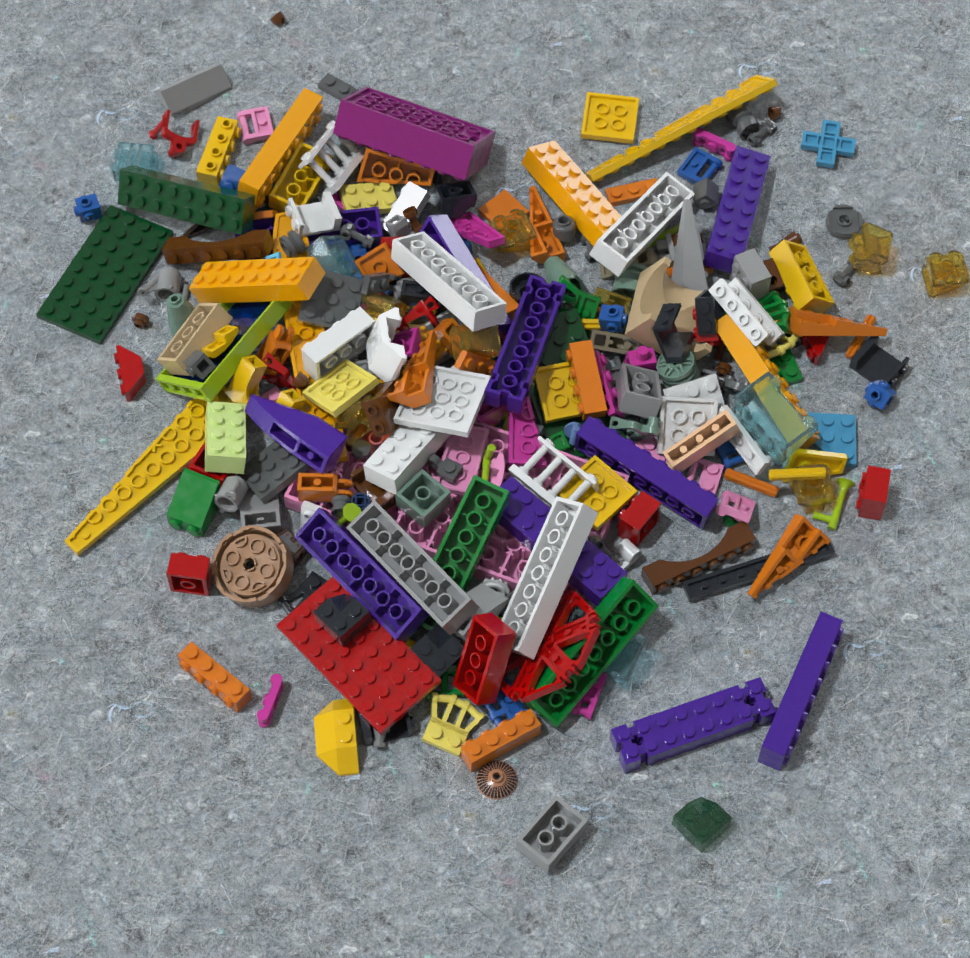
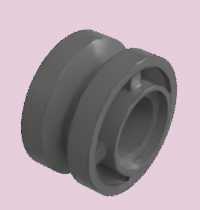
[279,230,306,258]

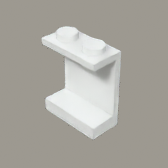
[285,191,342,237]

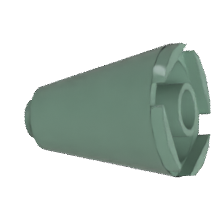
[544,256,585,306]
[166,293,195,338]

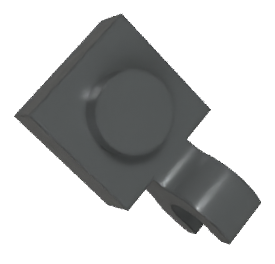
[428,453,463,484]

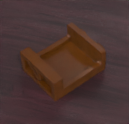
[362,380,400,437]
[350,466,396,511]

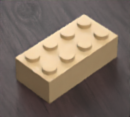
[157,303,233,376]

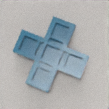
[800,119,856,169]

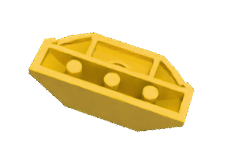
[314,699,359,776]

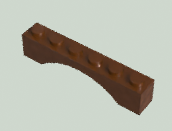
[162,229,274,265]
[641,521,756,595]

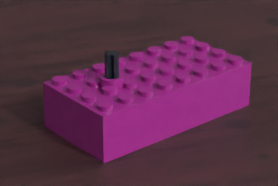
[333,86,496,185]

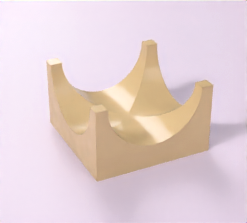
[625,257,712,361]

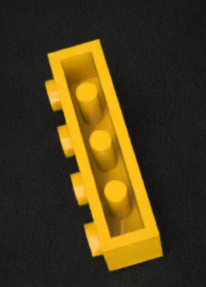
[196,116,241,186]

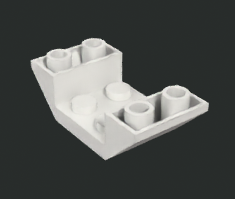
[366,307,407,382]

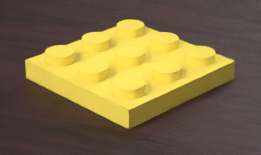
[302,358,379,418]

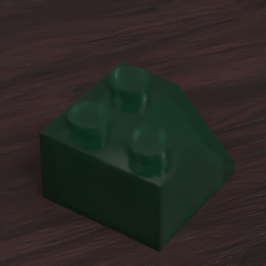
[672,797,732,853]

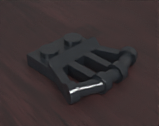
[277,571,327,615]

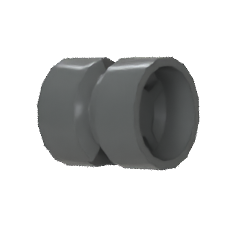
[728,105,760,139]

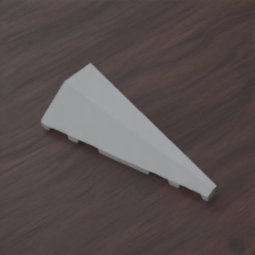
[671,199,710,291]

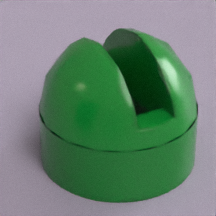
[723,515,738,528]

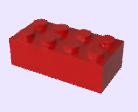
[453,613,516,705]

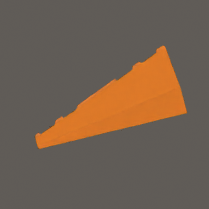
[529,186,566,265]
[789,306,887,336]
[387,329,437,408]
[747,514,831,599]

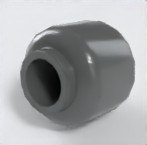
[552,215,576,242]

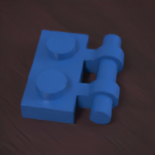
[482,678,527,727]

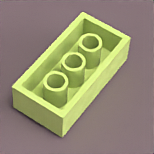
[205,401,246,474]

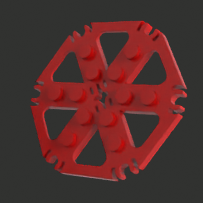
[500,589,601,703]

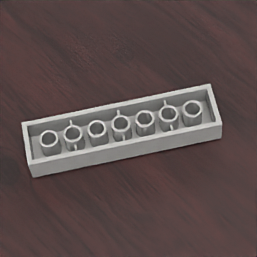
[346,500,479,636]

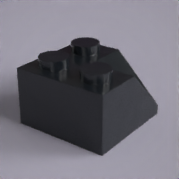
[434,180,477,220]
[313,594,373,647]
[410,624,464,677]

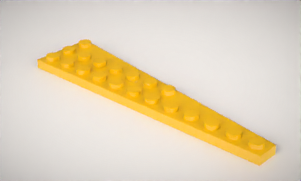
[585,75,778,182]
[64,387,249,556]

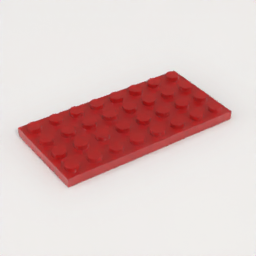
[276,577,442,736]

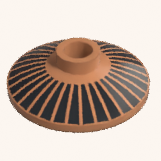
[476,761,517,800]

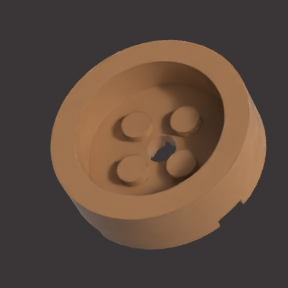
[211,525,294,608]

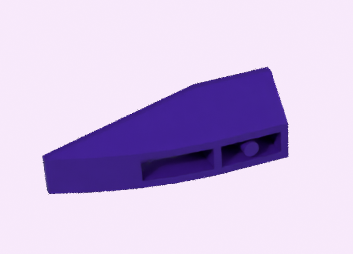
[245,394,348,474]

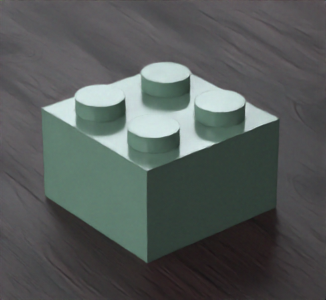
[395,469,451,528]

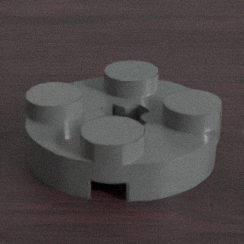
[826,204,863,238]
[721,375,758,400]

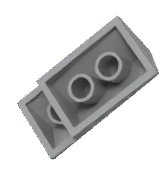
[153,64,232,116]

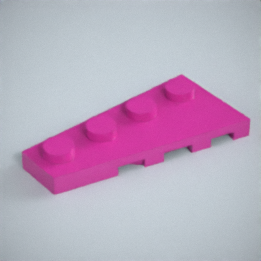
[451,211,505,248]
[594,350,625,420]
[508,396,547,469]

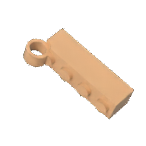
[663,409,740,473]

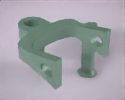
[609,416,661,441]

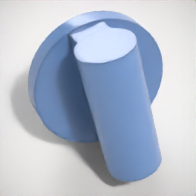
[564,422,582,445]

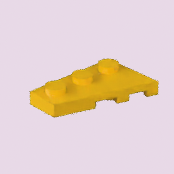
[782,448,848,483]

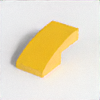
[201,325,239,358]

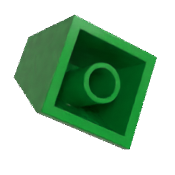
[166,468,221,537]

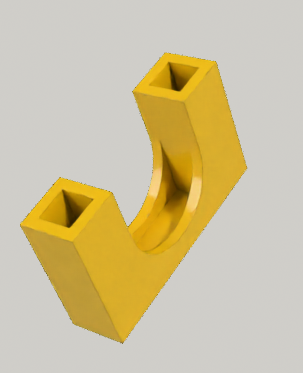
[225,355,306,414]

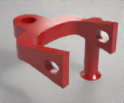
[148,109,200,159]
[396,295,440,332]
[261,352,297,391]

